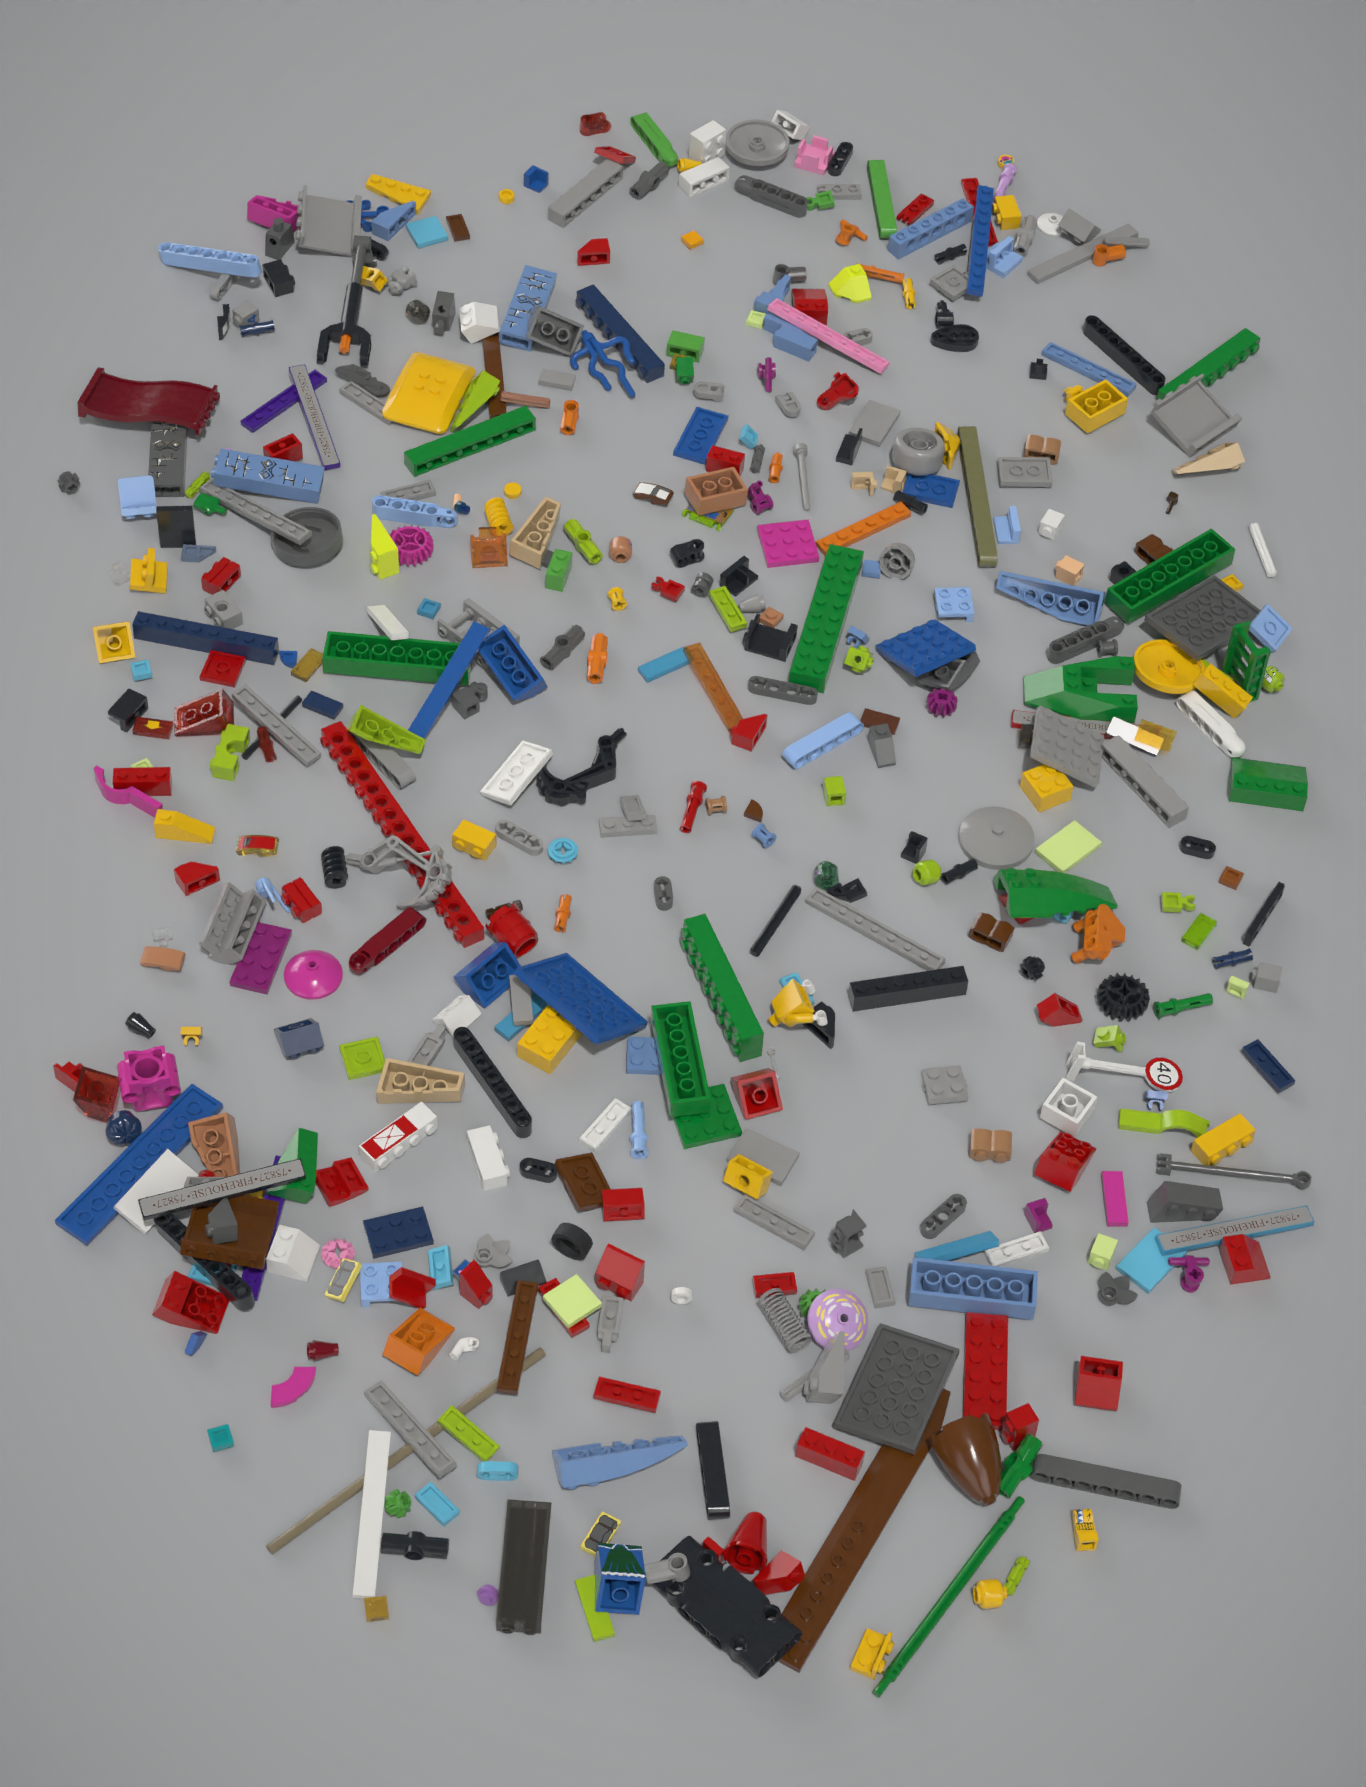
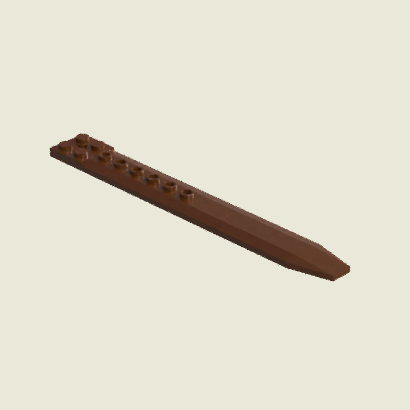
[778,1389,951,1673]

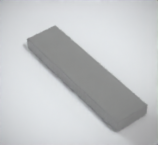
[339,381,394,426]
[734,1194,815,1250]

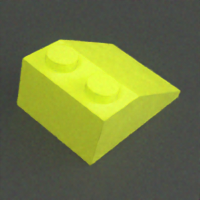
[369,514,399,580]

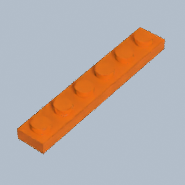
[816,502,911,557]

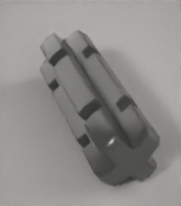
[750,444,765,473]

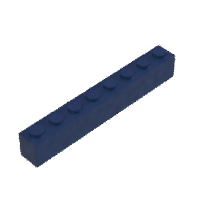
[575,284,665,383]
[132,611,279,665]

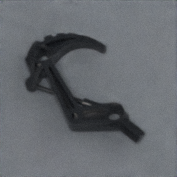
[537,728,627,806]

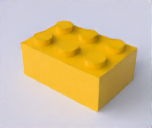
[1065,379,1128,434]
[517,1005,583,1075]

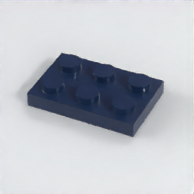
[363,1206,434,1259]

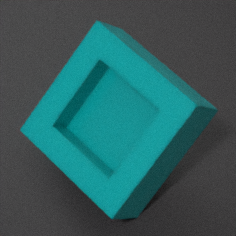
[207,1424,234,1452]

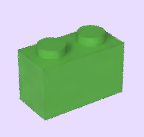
[666,330,705,363]
[546,549,572,592]

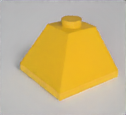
[92,621,135,663]

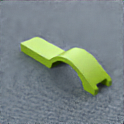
[1118,1108,1210,1138]

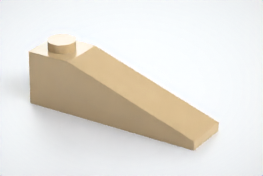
[1172,442,1245,474]

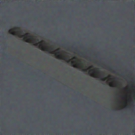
[1031,1454,1182,1509]

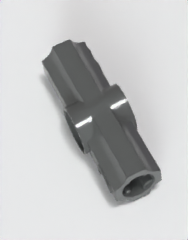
[630,162,669,199]
[540,624,585,669]

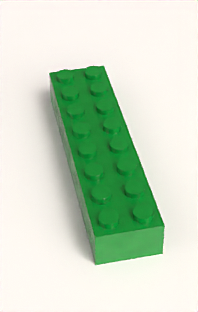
[1105,528,1236,624]
[322,631,473,686]
[680,913,764,1062]

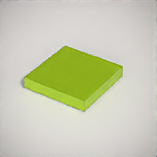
[339,1036,385,1080]

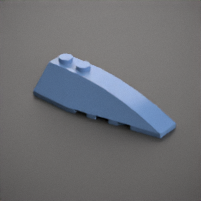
[996,571,1106,625]
[552,1435,688,1489]

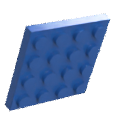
[875,619,976,677]

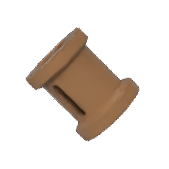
[705,796,727,815]

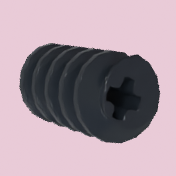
[321,846,348,889]

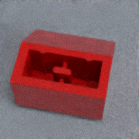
[1075,1356,1123,1411]

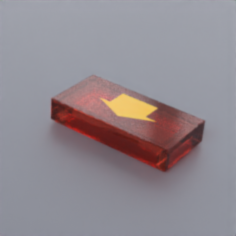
[132,717,174,739]

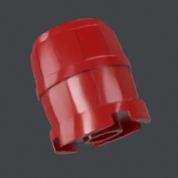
[485,903,538,958]

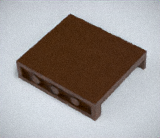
[180,1195,279,1269]

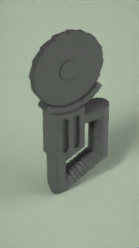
[335,364,390,396]

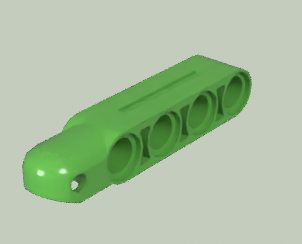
[630,112,678,167]

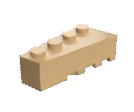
[510,496,561,569]
[376,1058,466,1104]

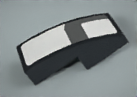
[217,304,231,340]

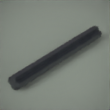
[750,885,801,957]

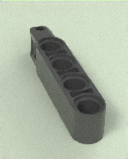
[734,175,808,218]
[1047,616,1125,664]

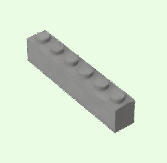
[548,158,623,228]
[1101,735,1189,828]

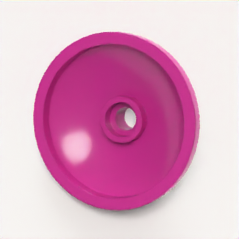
[284,950,343,1000]

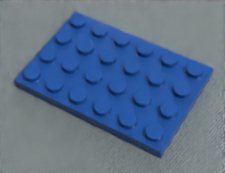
[514,953,648,1045]

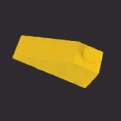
[154,809,216,844]

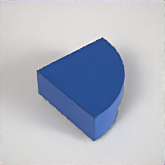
[279,651,298,669]
[185,1331,207,1356]

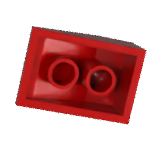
[792,289,828,325]

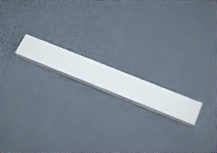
[352,1430,391,1599]

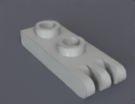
[817,184,861,200]

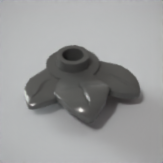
[1098,1272,1138,1305]

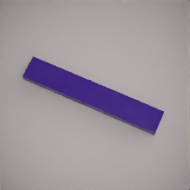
[240,369,327,433]

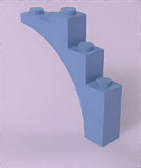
[754,274,818,362]

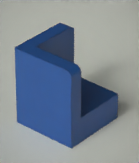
[524,165,549,193]

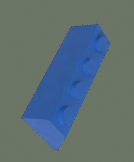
[479,624,548,701]

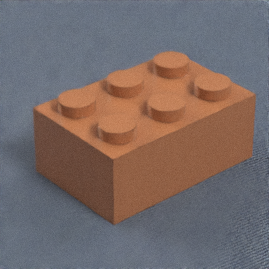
[684,467,748,516]

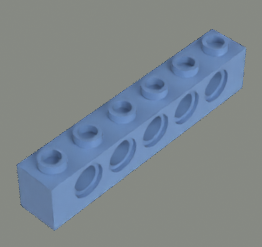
[888,198,974,260]

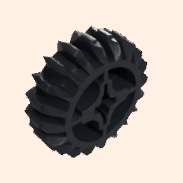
[1096,973,1150,1022]

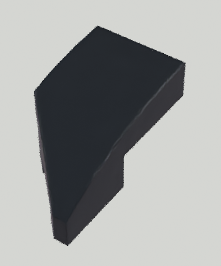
[826,878,868,903]

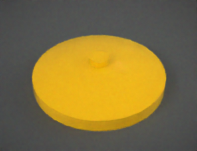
[1134,639,1205,694]

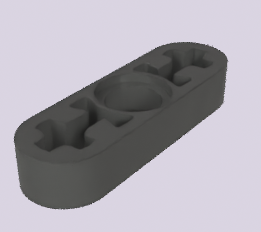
[920,1194,967,1239]

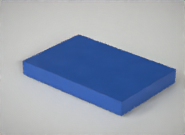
[903,474,960,508]

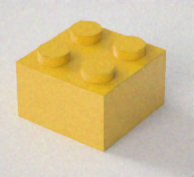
[1020,764,1073,812]

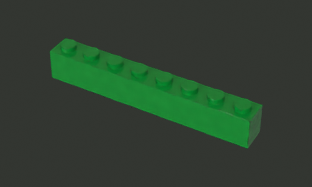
[1156,328,1261,401]
[404,405,536,477]

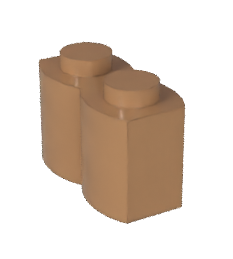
[1024,435,1061,465]
[970,1129,1012,1163]

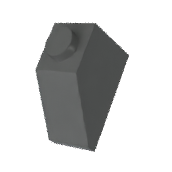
[868,723,896,768]
[205,1198,238,1244]

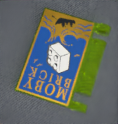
[682,503,734,531]

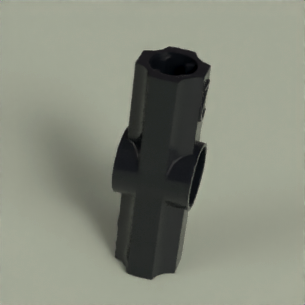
[381,1531,449,1560]

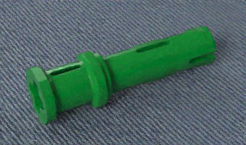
[1153,993,1213,1019]

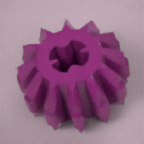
[926,688,958,718]

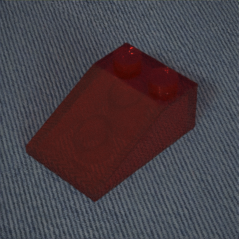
[174,688,234,737]

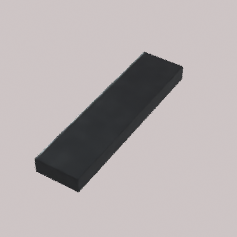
[1243,882,1285,947]

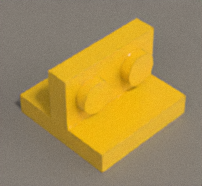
[129,548,167,594]

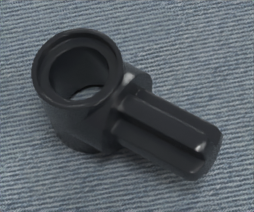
[935,300,954,327]

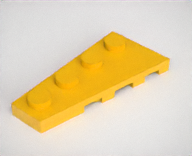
[365,174,431,215]

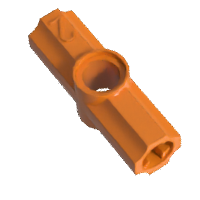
[587,633,608,684]

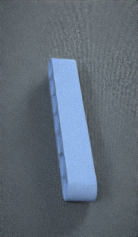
[158,242,262,277]

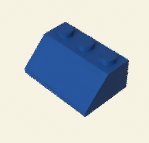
[453,942,521,1008]

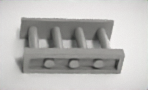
[438,598,520,671]

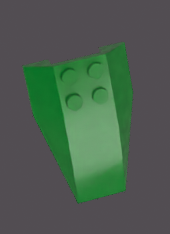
[993,868,1118,918]

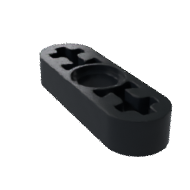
[828,142,853,176]

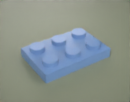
[626,1037,662,1075]

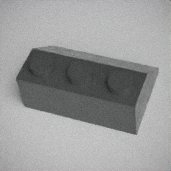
[526,306,584,357]

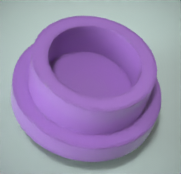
[477,1584,499,1605]

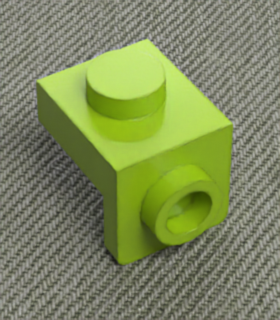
[1093,1025,1126,1052]

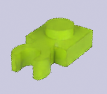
[1161,892,1196,912]

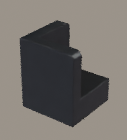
[901,831,928,864]

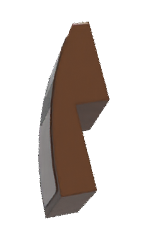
[633,482,674,505]

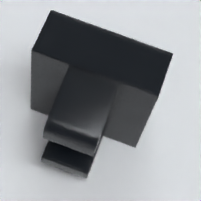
[1029,358,1048,380]

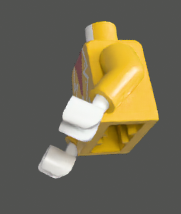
[768,979,828,1027]

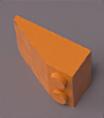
[382,1307,455,1376]

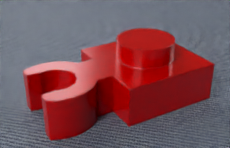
[651,576,685,602]

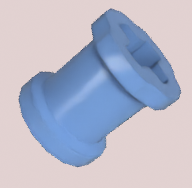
[752,823,777,848]

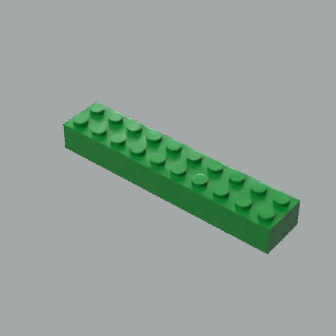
[789,544,864,694]

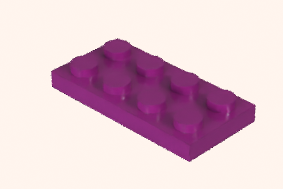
[229,922,292,995]

